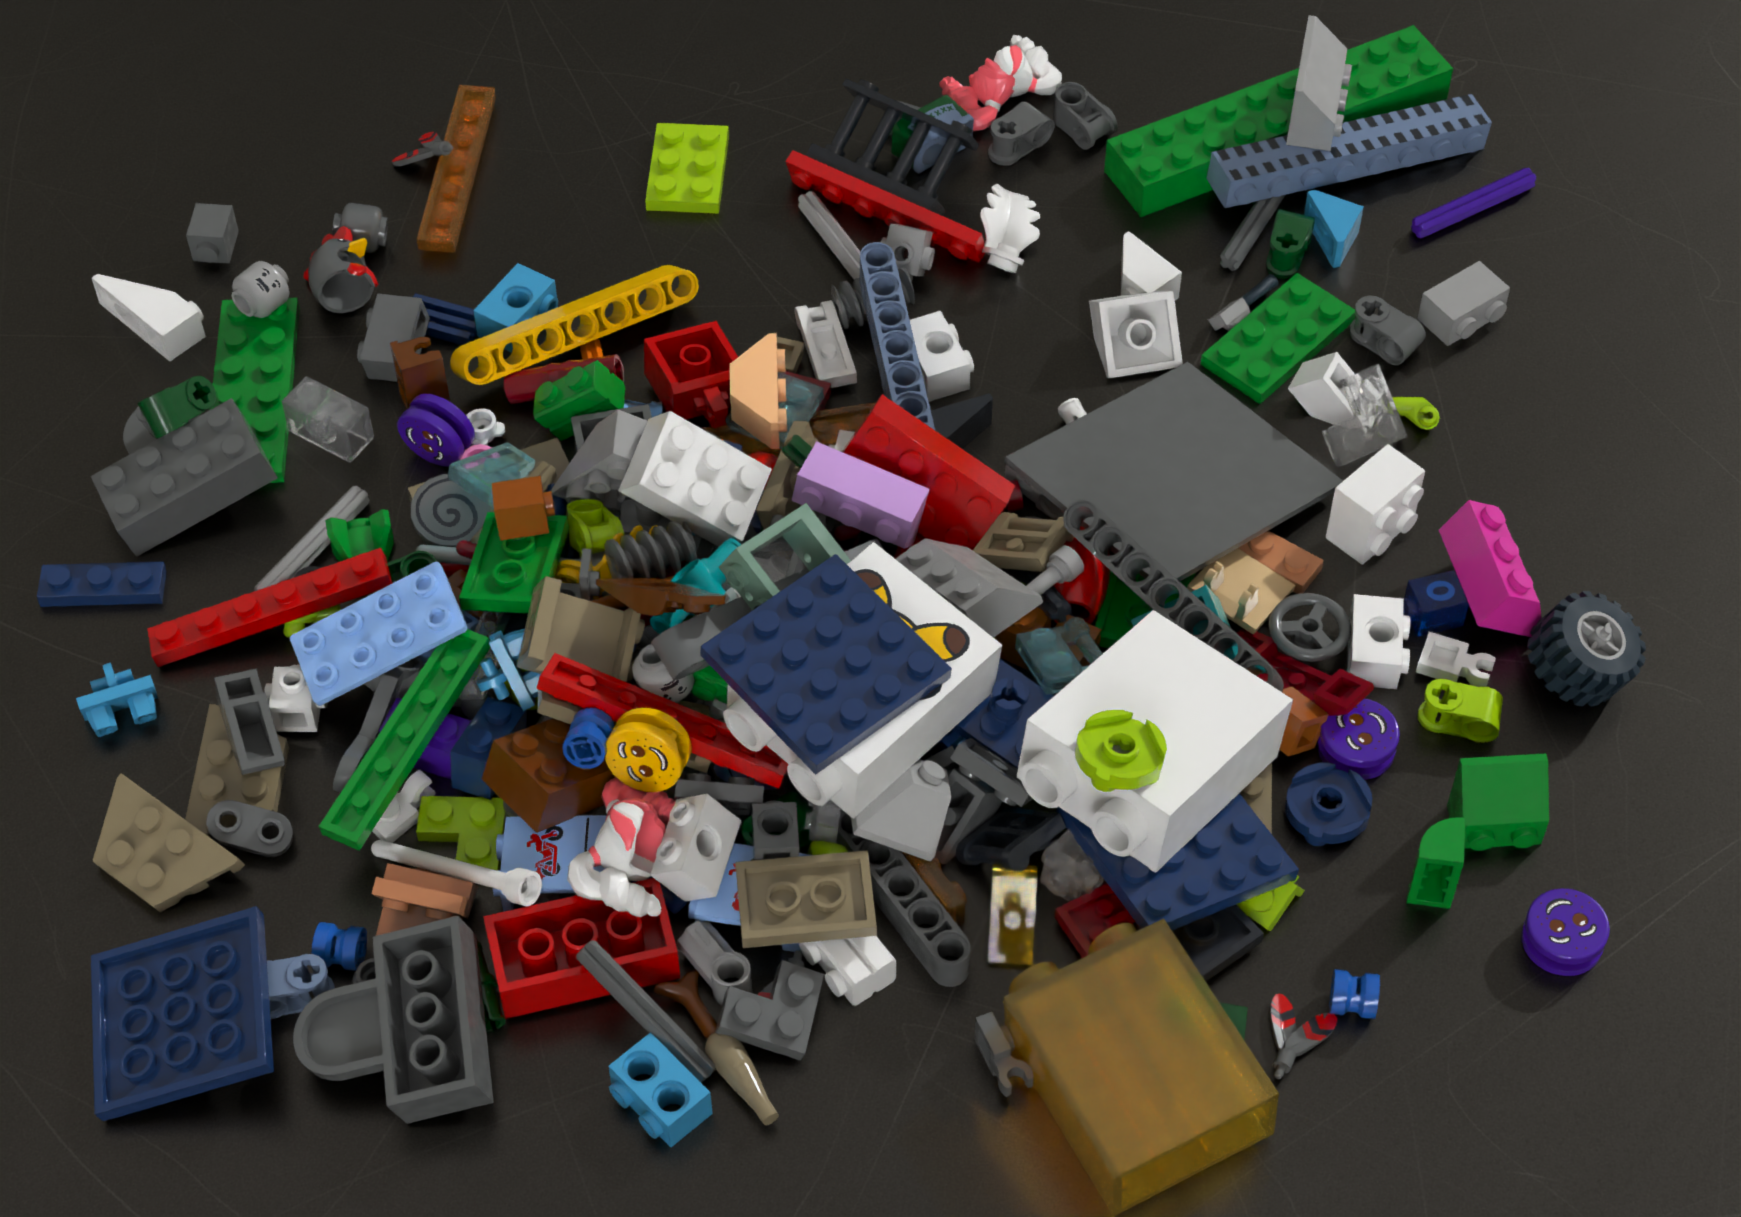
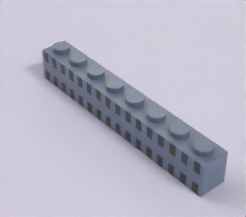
[1206,94,1492,208]

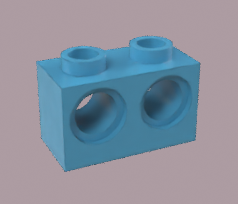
[608,1032,713,1147]

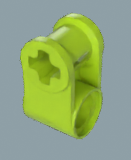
[567,499,624,558]
[1417,679,1503,743]

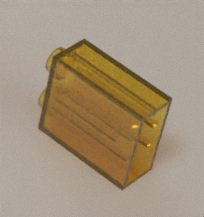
[1004,918,1279,1217]

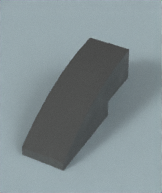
[214,669,285,775]

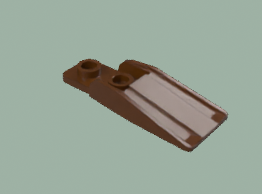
[596,578,726,616]

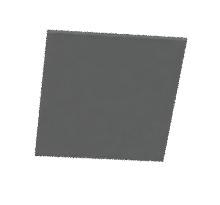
[1004,362,1343,582]

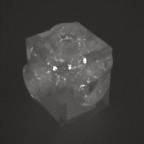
[1040,828,1104,902]

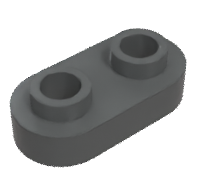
[206,800,293,857]

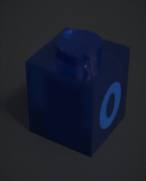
[1402,570,1469,637]

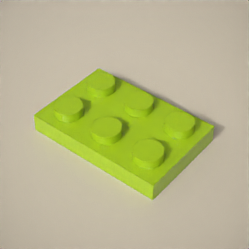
[645,123,729,214]

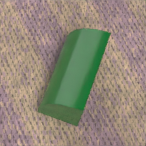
[1406,817,1465,909]

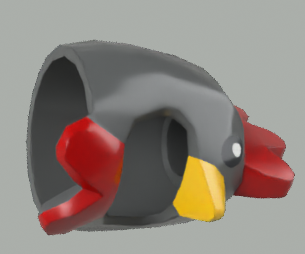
[303,226,379,313]

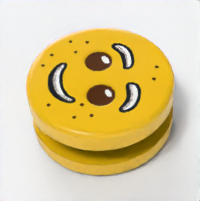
[605,708,692,792]

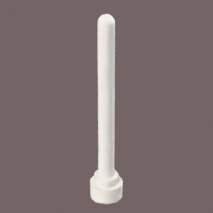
[371,840,542,906]

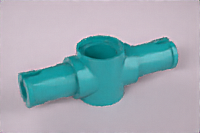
[650,538,741,634]

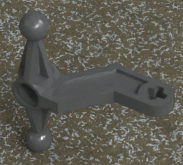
[333,656,492,793]

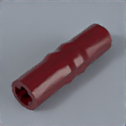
[504,354,625,404]

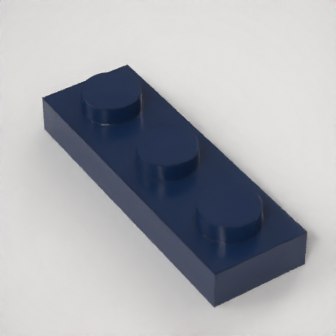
[37,562,167,607]

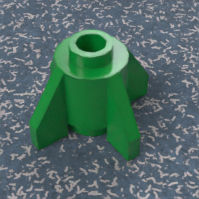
[325,509,394,562]

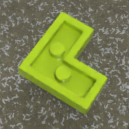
[416,796,507,870]

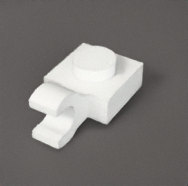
[372,770,436,843]

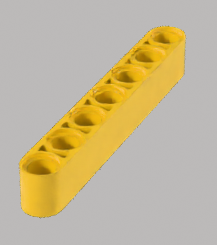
[450,265,699,385]

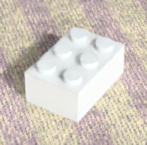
[618,411,772,547]

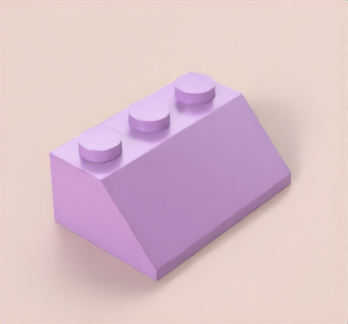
[791,441,930,549]

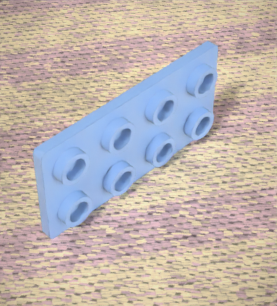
[290,561,468,706]

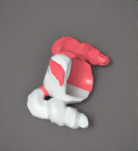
[939,35,1062,131]
[567,777,676,917]

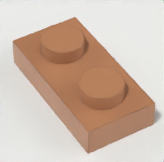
[1238,531,1324,594]

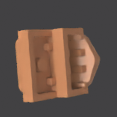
[372,863,478,936]

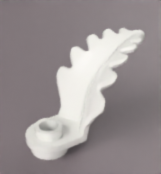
[980,184,1040,273]

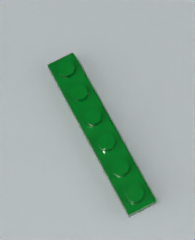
[319,629,490,851]

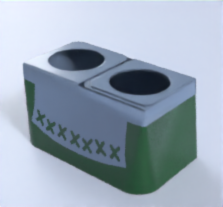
[891,95,974,174]

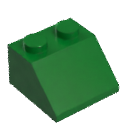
[1447,753,1549,851]

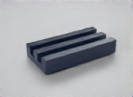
[413,293,477,345]

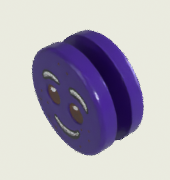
[397,394,475,467]
[1317,699,1400,780]
[1521,888,1610,976]

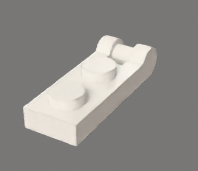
[795,300,857,388]

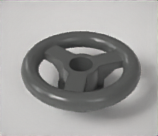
[1269,593,1351,662]

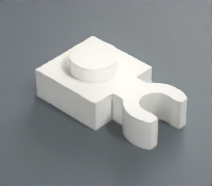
[1416,631,1496,687]

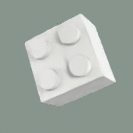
[1326,444,1425,565]

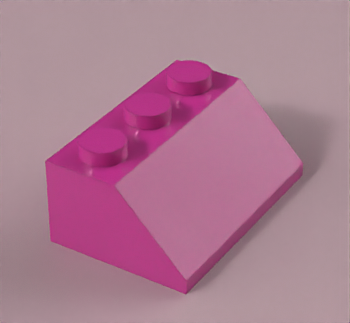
[1439,500,1542,637]

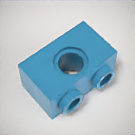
[473,263,558,352]

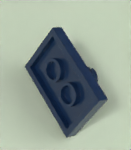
[952,659,1054,769]

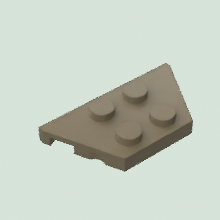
[185,704,289,837]
[93,773,245,912]

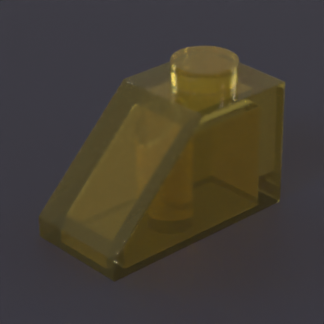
[988,864,1037,965]

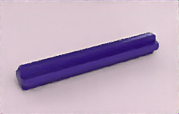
[1411,168,1537,238]

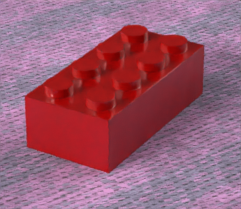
[841,394,1015,551]
[483,878,680,1019]

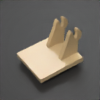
[1187,548,1296,635]

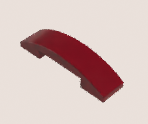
[1237,628,1374,716]

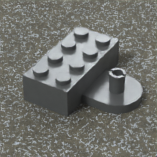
[91,398,278,557]
[293,916,494,1123]

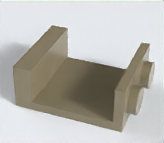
[517,576,645,684]

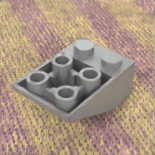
[552,410,647,518]

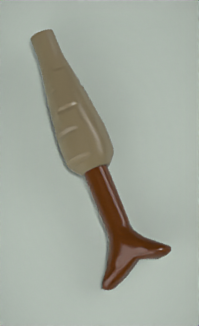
[654,969,779,1125]

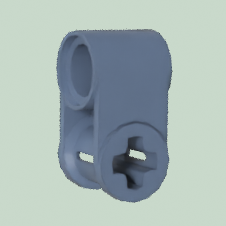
[267,954,335,1019]

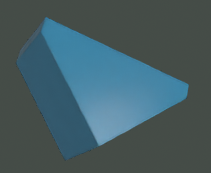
[1304,190,1364,268]

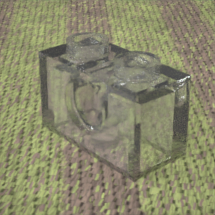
[282,376,374,463]

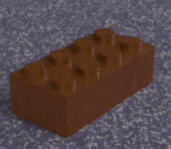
[482,718,615,833]

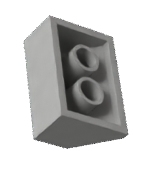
[1286,15,1352,151]
[896,539,1043,638]

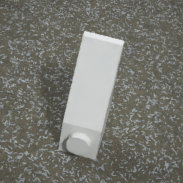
[92,274,206,361]

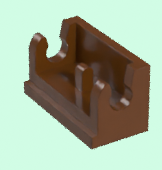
[390,337,450,410]

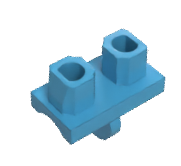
[476,629,541,711]
[76,662,158,737]

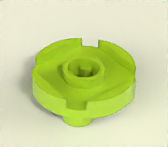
[1075,710,1167,792]

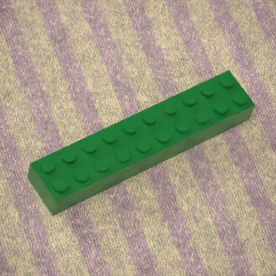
[1104,25,1453,217]

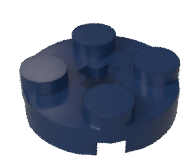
[1285,762,1372,846]

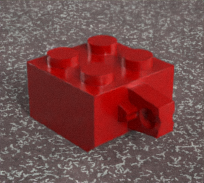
[644,321,738,428]

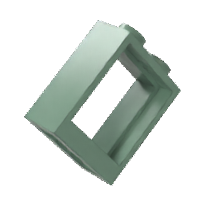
[719,503,851,611]

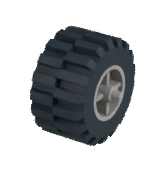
[1527,591,1646,707]

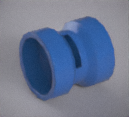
[562,708,614,769]
[311,922,367,971]
[1329,969,1380,1019]

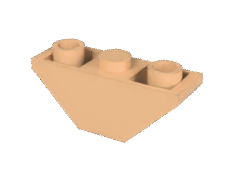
[730,333,787,449]

